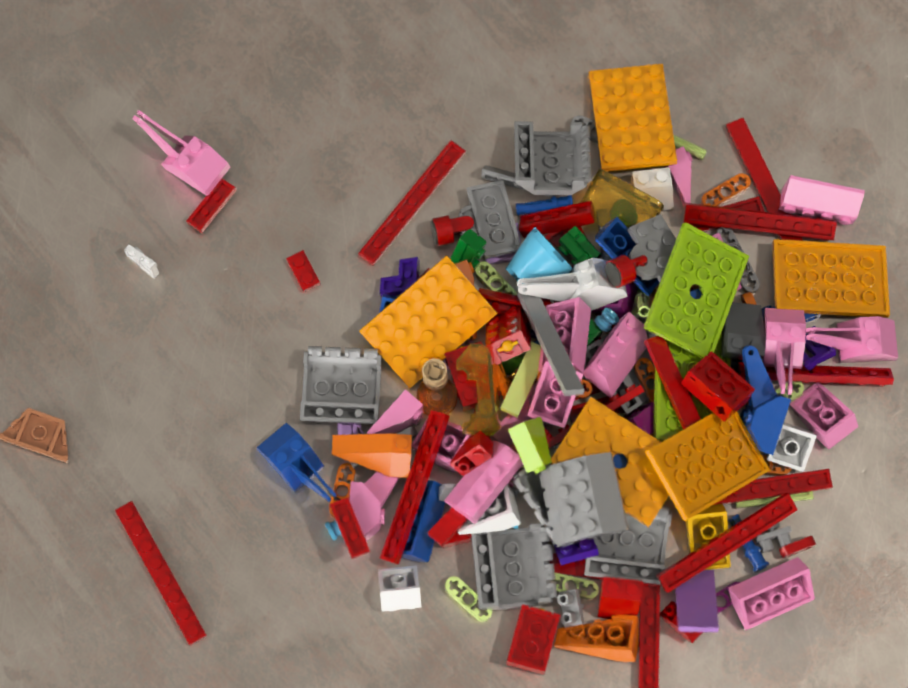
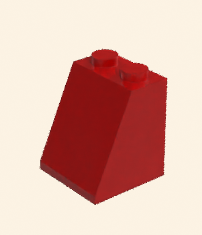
[597,577,643,619]

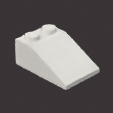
[458,484,521,535]

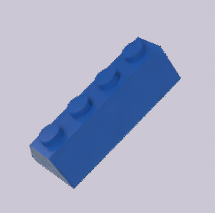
[595,217,659,296]
[401,480,445,563]

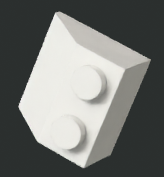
[631,167,674,214]
[767,422,817,472]
[378,565,421,611]

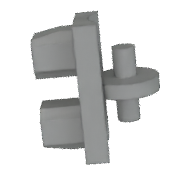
[754,523,792,553]
[557,589,585,627]

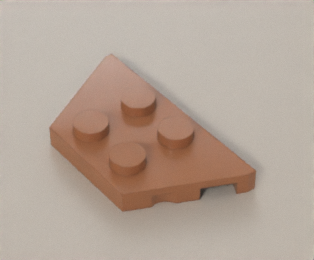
[0,408,69,463]

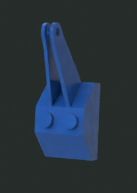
[740,345,791,455]
[257,423,337,502]

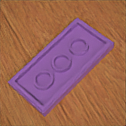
[675,570,719,632]

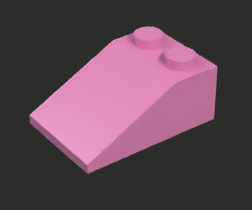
[527,361,583,428]
[789,382,858,450]
[367,390,424,434]

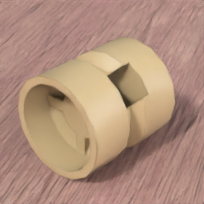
[422,358,448,390]

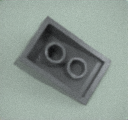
[721,302,765,360]

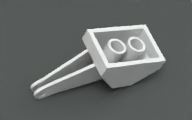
[517,258,628,311]

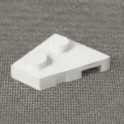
[124,245,159,279]

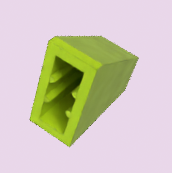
[508,416,552,474]

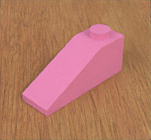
[664,146,692,209]

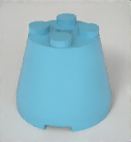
[505,227,573,284]

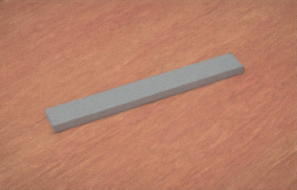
[517,292,584,396]

